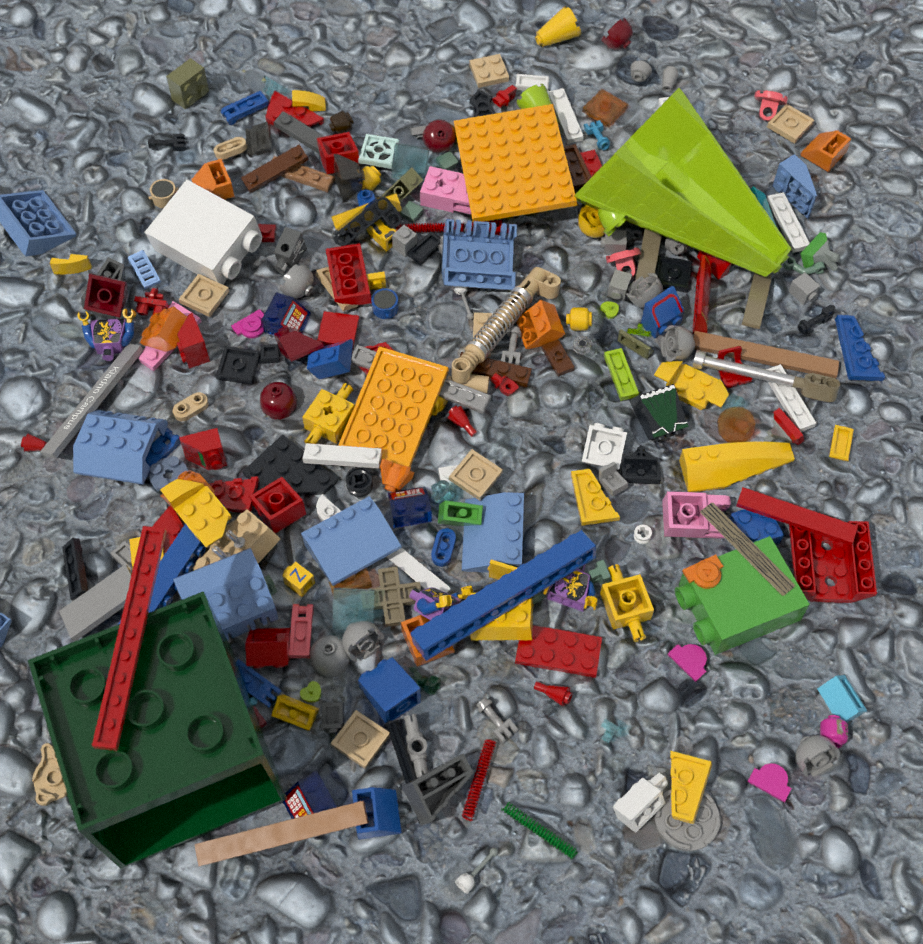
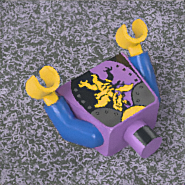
[77,309,136,361]
[543,565,597,612]
[409,586,473,620]

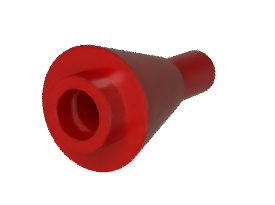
[448,406,477,437]
[21,433,47,452]
[534,681,572,707]

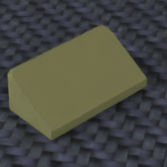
[618,329,654,359]

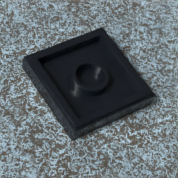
[655,256,693,293]
[216,346,261,385]

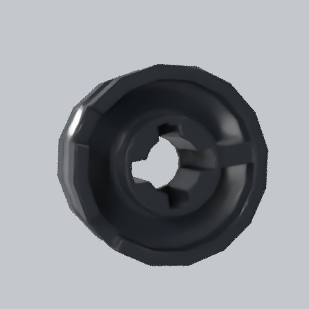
[346,467,373,497]

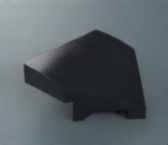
[621,445,661,484]

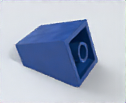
[358,657,421,723]

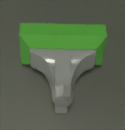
[800,232,841,272]

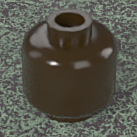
[329,110,354,134]

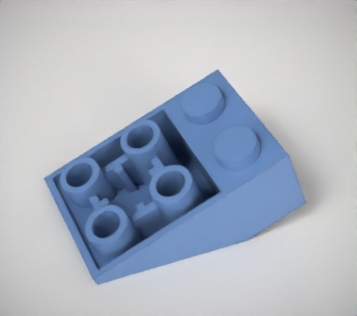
[773,154,817,219]

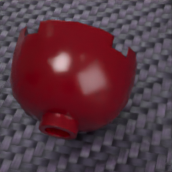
[601,17,633,50]
[422,119,456,154]
[259,382,297,420]

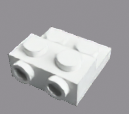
[582,423,627,470]

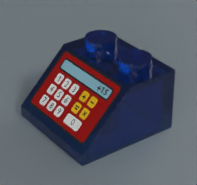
[261,292,311,335]
[387,486,432,528]
[282,770,337,819]

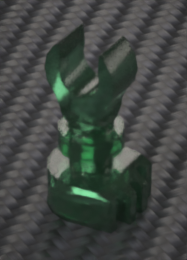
[409,667,441,696]

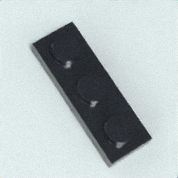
[62,538,88,600]

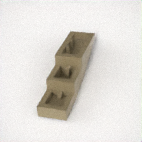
[635,229,662,280]
[742,273,772,329]

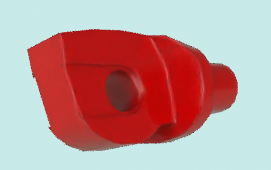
[492,85,517,108]
[489,372,519,396]

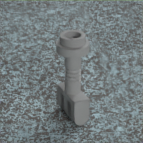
[501,326,522,365]
[476,697,518,744]

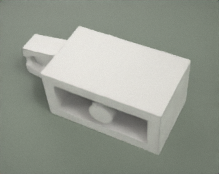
[613,773,668,833]

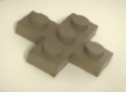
[360,566,421,627]

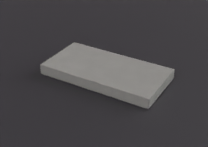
[59,564,132,642]

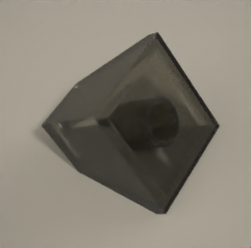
[334,154,365,203]

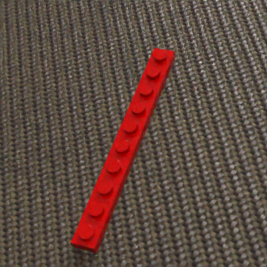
[92,526,166,751]

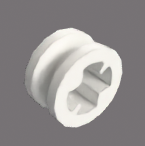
[634,525,652,544]

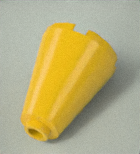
[535,6,581,47]

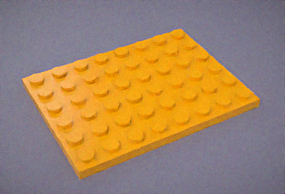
[454,104,577,222]

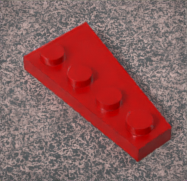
[208,476,259,513]

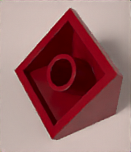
[84,273,128,317]

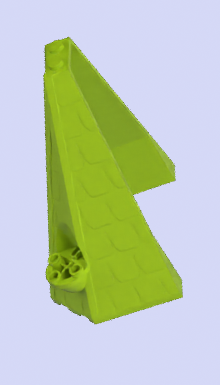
[574,88,791,277]

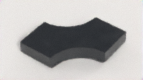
[469,90,496,117]

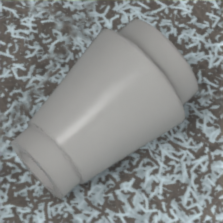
[662,66,679,92]

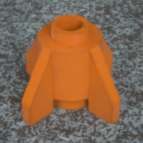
[380,459,415,492]

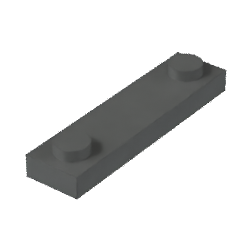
[273,111,325,154]

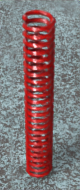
[396,222,464,233]
[461,739,497,821]

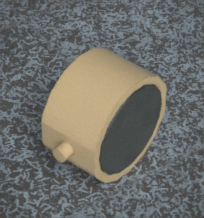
[149,179,179,208]

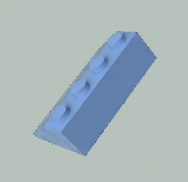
[0,190,76,257]
[462,492,524,573]
[301,496,402,586]

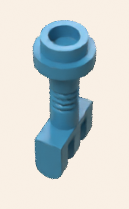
[584,120,610,150]

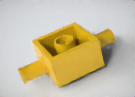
[302,383,354,444]
[600,564,654,642]

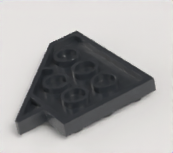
[242,435,338,496]

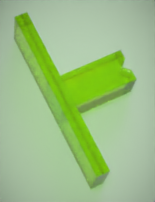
[627,323,651,337]

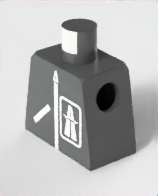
[274,227,307,273]

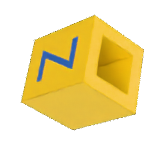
[282,561,315,597]

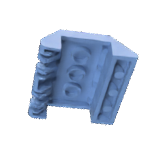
[442,219,517,290]
[73,410,168,485]
[173,548,278,640]

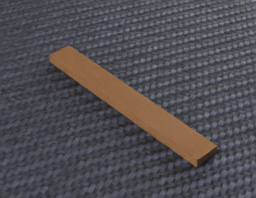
[693,331,839,378]
[194,801,369,866]

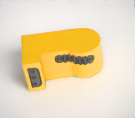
[366,219,396,251]

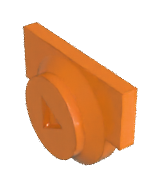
[682,554,723,589]

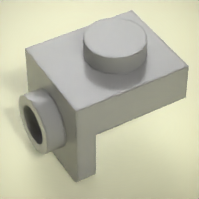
[599,462,628,496]

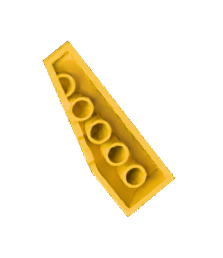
[679,442,795,492]

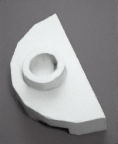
[316,494,341,521]

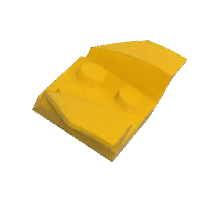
[654,361,729,410]
[160,479,232,548]

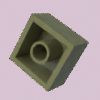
[166,58,209,110]

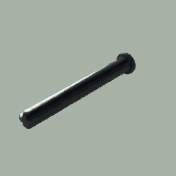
[384,719,420,823]

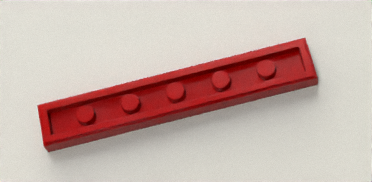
[736,487,858,546]

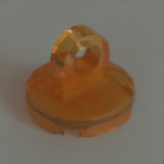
[717,406,755,443]

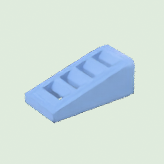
[128,250,161,289]

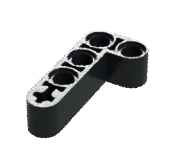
[332,196,402,246]

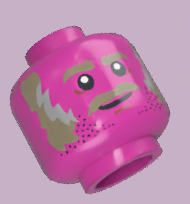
[820,715,848,748]

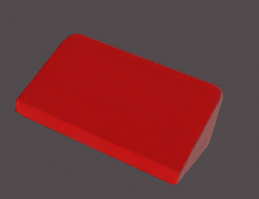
[697,251,731,280]

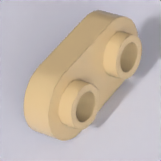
[214,137,247,160]
[173,392,209,422]

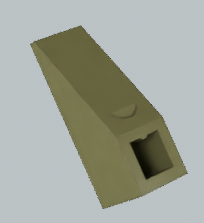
[382,167,423,202]

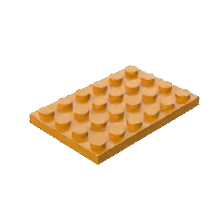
[338,346,449,467]

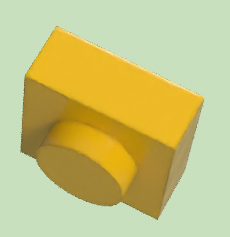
[367,272,386,290]

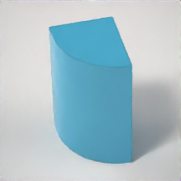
[817,675,867,722]

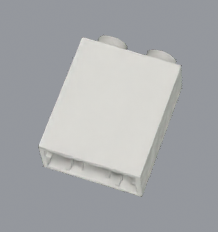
[145,180,262,285]

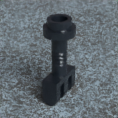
[148,134,186,151]
[797,305,835,334]

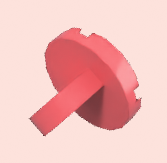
[754,90,788,121]
[606,247,641,278]

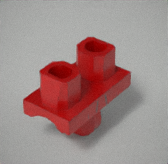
[134,288,170,316]

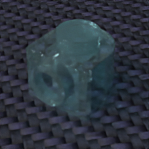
[720,393,745,419]
[431,480,457,504]

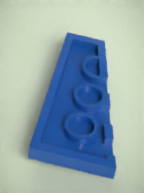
[835,315,886,381]

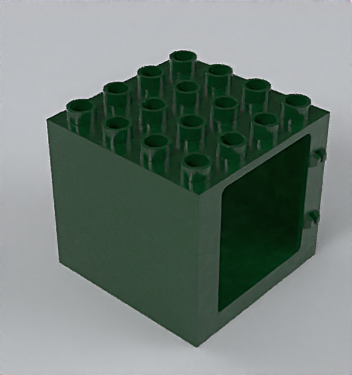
[28,591,287,869]

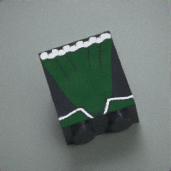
[629,384,689,441]

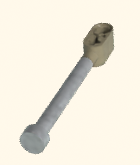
[693,350,840,402]

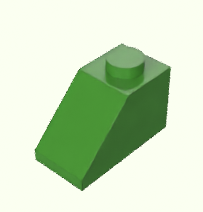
[438,500,483,526]

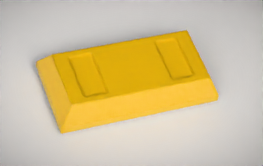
[829,425,854,461]

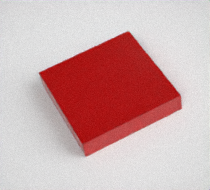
[318,311,360,349]

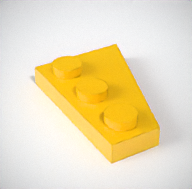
[571,469,620,526]
[670,751,712,824]

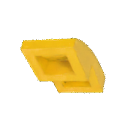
[292,90,326,111]
[49,254,92,275]

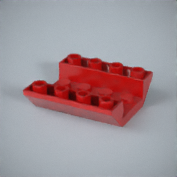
[789,521,877,603]

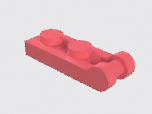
[289,604,314,658]

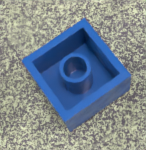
[729,509,784,546]

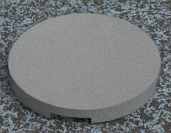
[654,789,720,852]

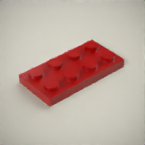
[515,625,602,678]

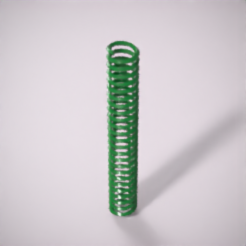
[501,802,578,859]

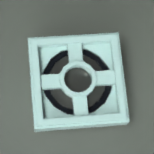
[358,134,399,171]

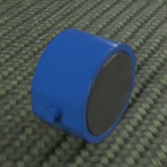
[371,288,398,319]

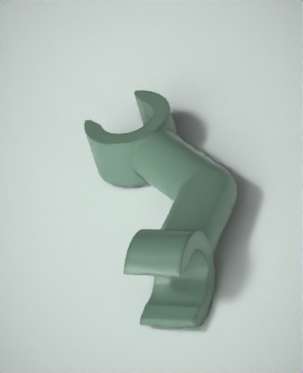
[783,257,825,274]

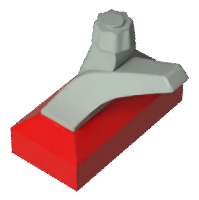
[763,407,805,445]

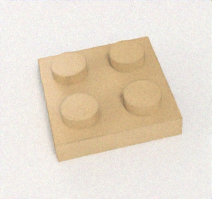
[469,54,509,88]
[767,104,814,144]
[179,274,229,317]
[449,449,503,501]
[331,710,390,769]

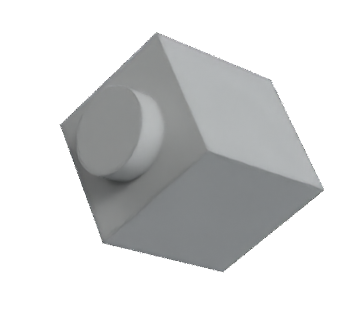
[392,225,417,257]
[601,230,627,255]
[607,269,632,301]
[789,272,820,305]

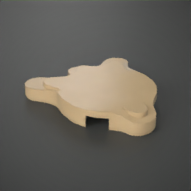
[32,743,67,806]

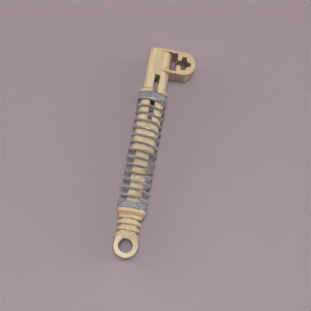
[451,267,561,384]

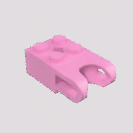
[420,166,471,214]
[662,491,731,538]

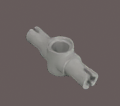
[403,714,428,778]

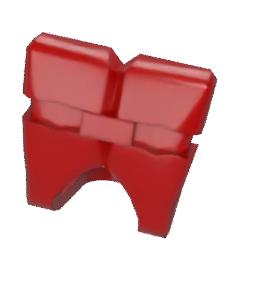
[717,346,753,388]

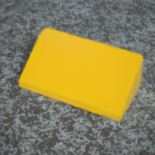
[271,694,319,731]

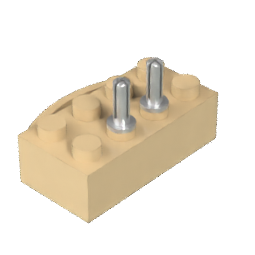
[192,509,280,570]

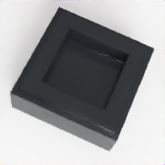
[260,344,280,364]

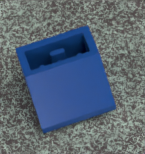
[352,787,402,840]

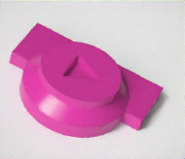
[231,309,267,339]
[667,644,707,682]
[747,763,792,802]

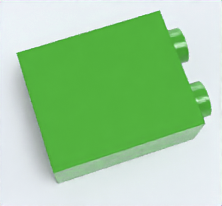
[675,536,810,655]

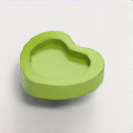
[601,301,619,319]
[300,681,321,703]

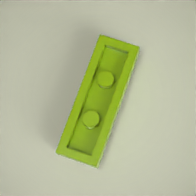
[604,348,639,401]

